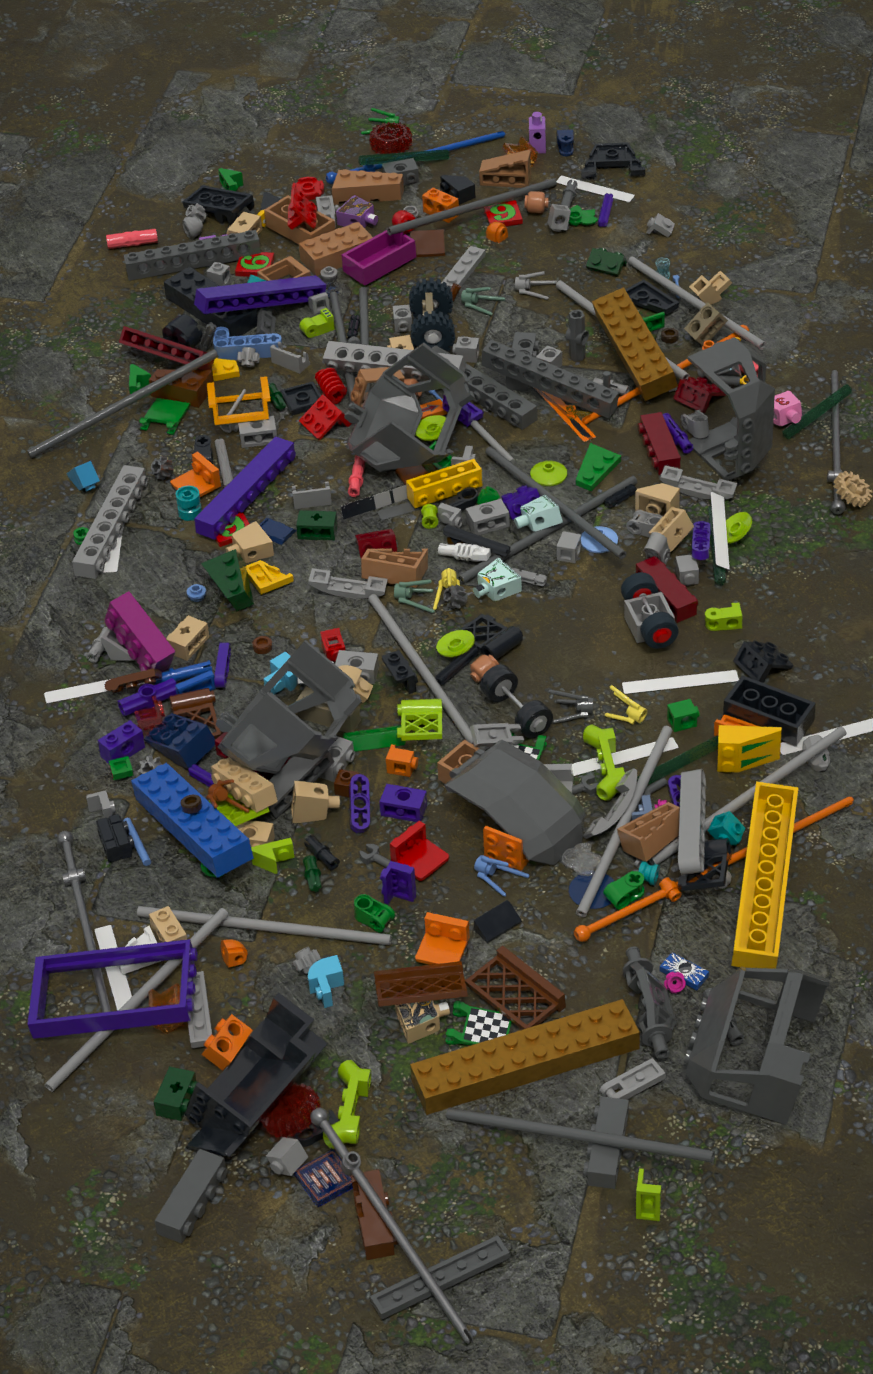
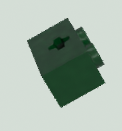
[296,510,338,540]
[154,1066,198,1121]

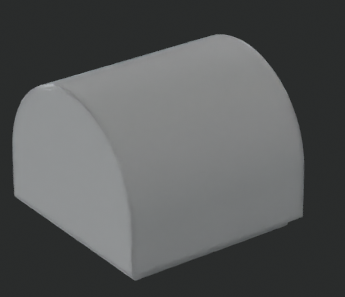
[308,292,330,315]

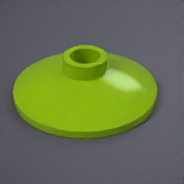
[415,415,446,441]
[530,461,567,486]
[726,512,752,544]
[436,630,475,657]

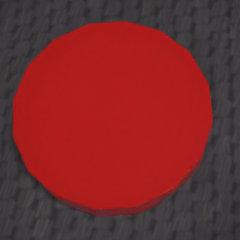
[292,177,325,200]

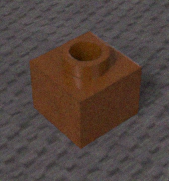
[334,769,360,797]

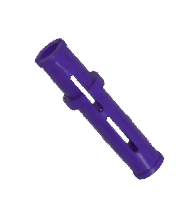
[663,413,694,453]

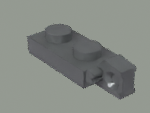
[256,306,276,335]

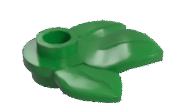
[568,205,598,225]

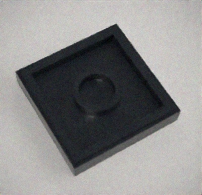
[280,381,321,416]

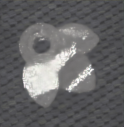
[562,843,602,876]

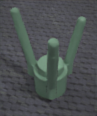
[461,287,505,316]
[394,579,435,613]

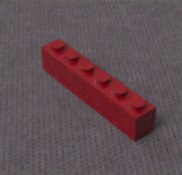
[119,326,215,370]

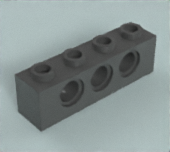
[506,332,539,391]

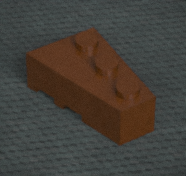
[149,369,214,408]
[351,1169,398,1260]

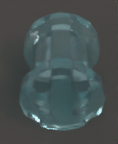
[655,257,671,279]

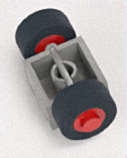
[621,572,679,649]

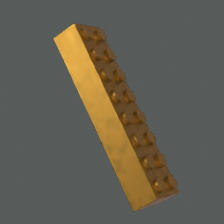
[592,287,678,401]

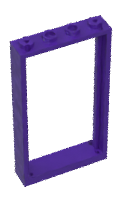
[27,939,198,1039]

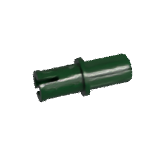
[268,383,286,411]
[303,855,322,892]

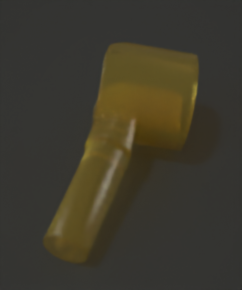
[566,405,592,419]

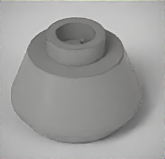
[182,217,203,239]

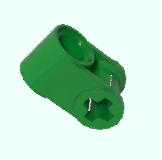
[603,871,645,910]
[354,894,396,932]

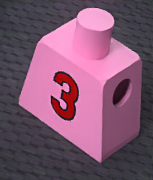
[773,391,802,426]

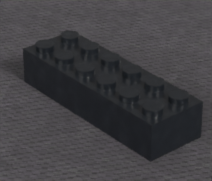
[164,267,258,337]

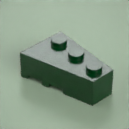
[201,549,254,611]

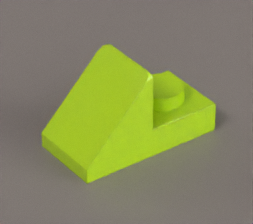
[251,838,294,874]

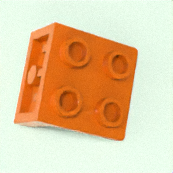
[170,452,221,497]
[483,826,529,871]
[415,912,470,965]

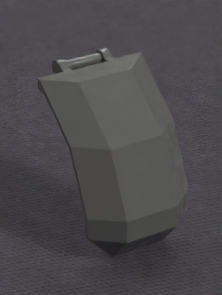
[444,739,585,865]

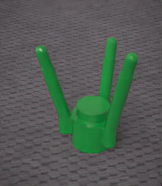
[361,108,399,135]

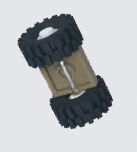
[409,278,455,351]

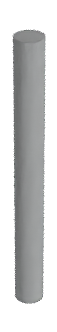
[471,420,516,464]

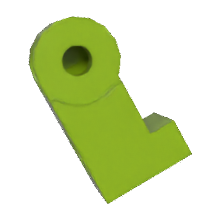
[299,308,335,338]
[705,602,742,631]

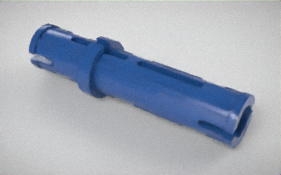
[153,660,213,685]

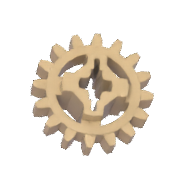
[833,471,872,508]

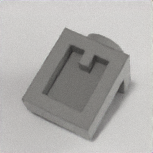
[438,503,463,528]

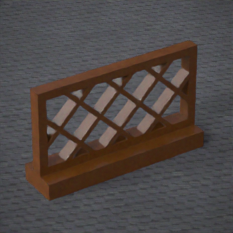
[465,945,566,1030]
[374,961,468,1007]

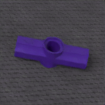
[117,678,177,716]

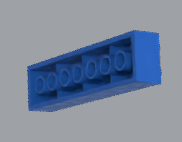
[131,763,254,878]

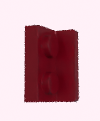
[355,529,397,558]

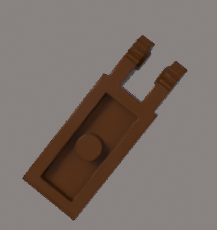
[104,668,162,693]

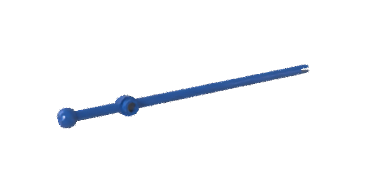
[326,131,505,184]

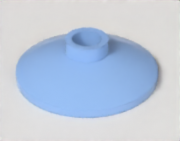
[581,526,618,553]

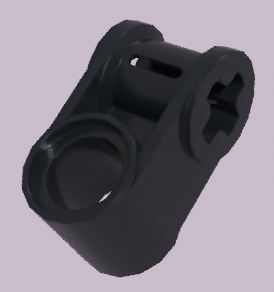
[193,435,213,464]

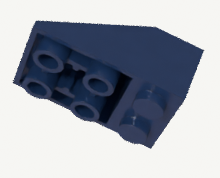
[144,713,215,769]

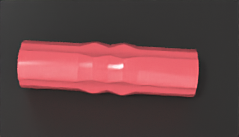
[106,229,158,249]

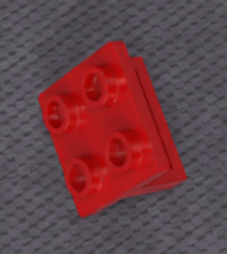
[288,187,317,230]

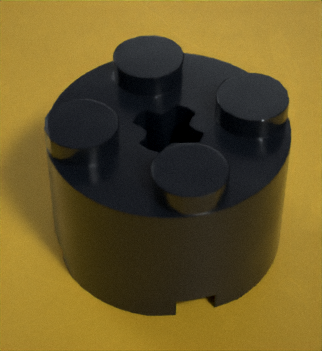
[162,314,203,348]

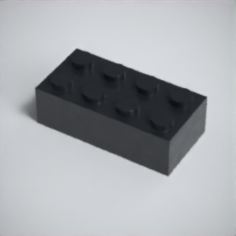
[723,675,816,746]

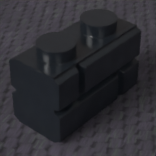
[96,814,135,863]

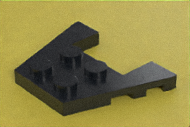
[581,142,646,178]

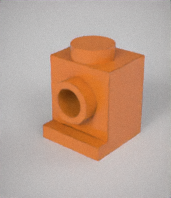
[386,744,418,777]

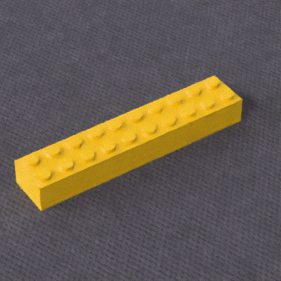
[731,781,798,969]

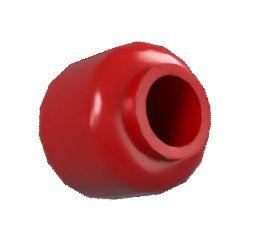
[392,210,415,234]

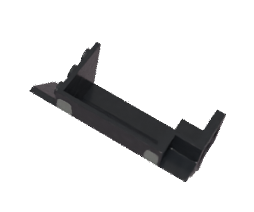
[185,992,328,1157]

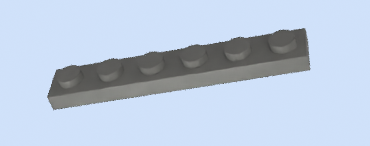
[370,1235,510,1319]

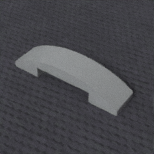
[660,465,737,499]
[308,568,388,599]
[583,768,637,839]

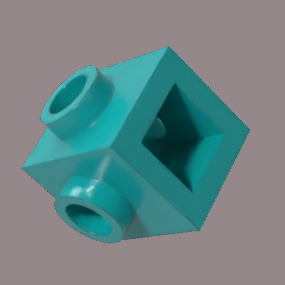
[708,811,745,846]

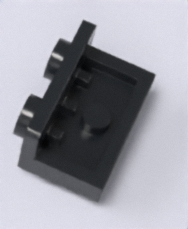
[382,650,418,694]

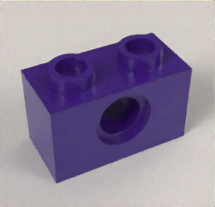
[98,720,145,764]
[379,784,427,822]

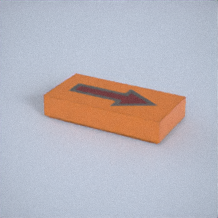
[420,399,447,421]

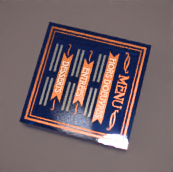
[294,1149,353,1207]

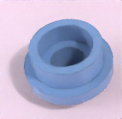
[187,584,206,602]

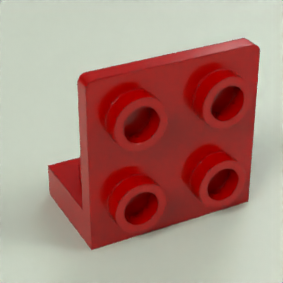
[299,394,352,440]

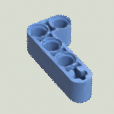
[213,327,282,360]

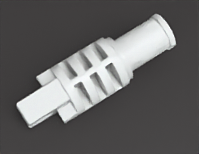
[438,543,491,562]

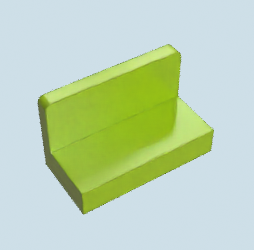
[636,1168,661,1221]

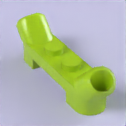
[583,724,625,801]
[323,1060,372,1149]

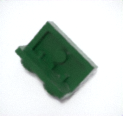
[586,248,627,277]

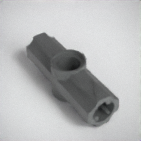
[565,309,589,362]

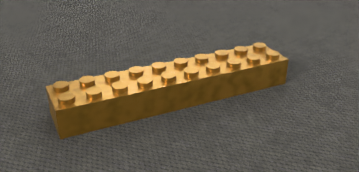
[410,999,640,1115]

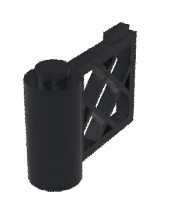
[459,614,523,660]
[678,838,732,891]

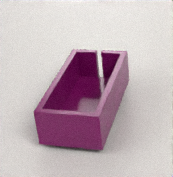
[342,230,416,286]
[105,591,176,673]

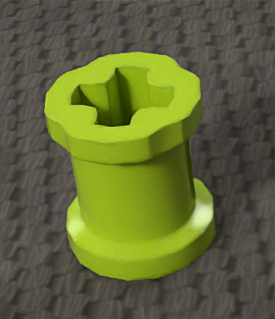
[421,504,438,529]

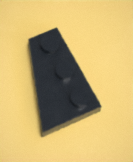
[625,279,679,315]

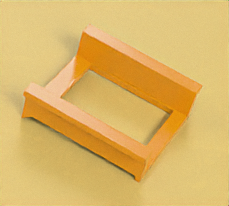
[207,377,271,425]

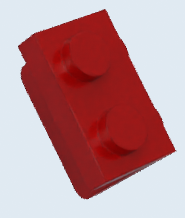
[390,820,449,881]

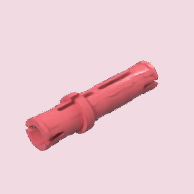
[348,455,366,497]

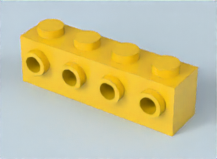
[406,459,482,508]

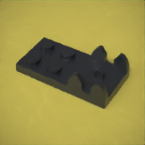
[182,185,254,225]

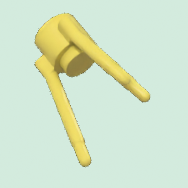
[433,568,460,610]
[605,685,647,725]

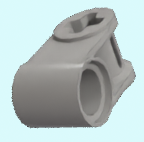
[681,410,709,438]
[626,510,662,537]
[644,532,670,565]

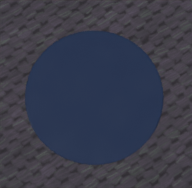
[569,871,614,909]

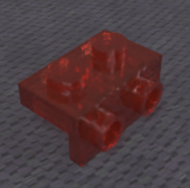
[134,695,165,730]

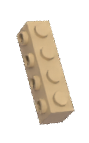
[211,757,278,813]

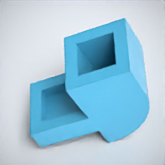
[264,652,298,694]
[308,955,344,1008]

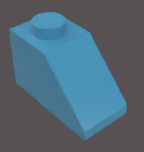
[66,461,100,491]

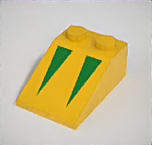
[717,725,782,772]

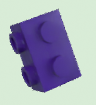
[442,395,483,427]
[501,485,540,520]
[380,861,416,905]

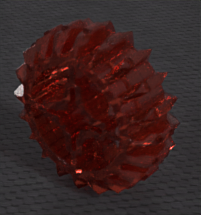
[369,121,413,156]
[261,1083,321,1138]

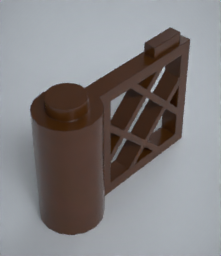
[169,688,224,739]

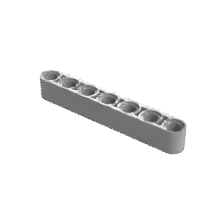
[678,769,706,875]

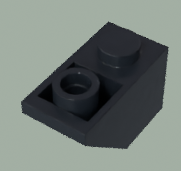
[440,175,476,205]

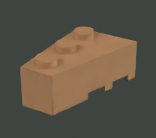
[479,149,531,188]
[361,549,428,588]
[617,802,680,862]

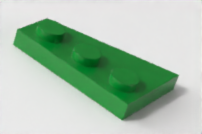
[576,443,621,491]

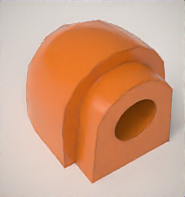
[486,222,508,243]
[220,939,248,968]

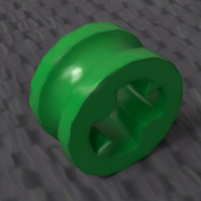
[73,527,89,545]

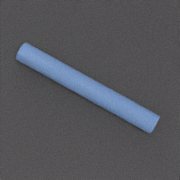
[123,818,151,866]

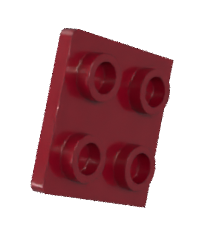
[673,377,726,413]

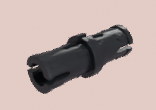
[304,835,340,870]

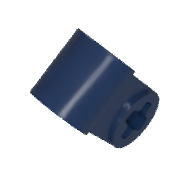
[557,129,574,156]

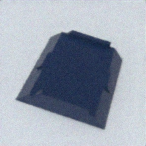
[259,518,297,545]

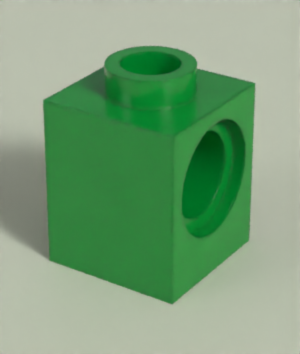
[667,699,700,732]

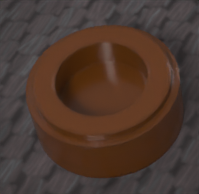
[252,636,272,654]

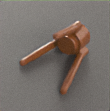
[206,779,249,813]

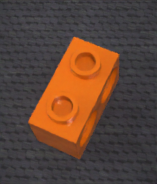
[422,188,459,223]
[201,1014,253,1071]

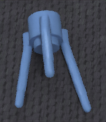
[474,855,529,897]

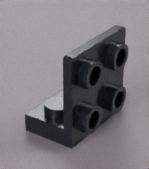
[733,641,794,683]

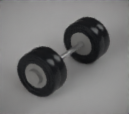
[480,664,553,739]

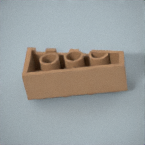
[332,169,404,205]

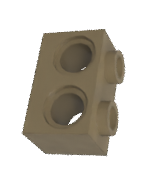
[684,302,728,345]

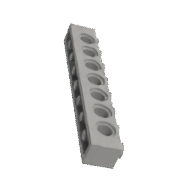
[323,341,466,380]
[72,465,148,579]

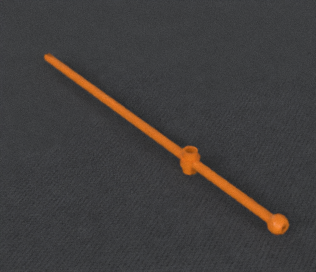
[574,796,854,942]

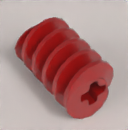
[315,368,347,405]

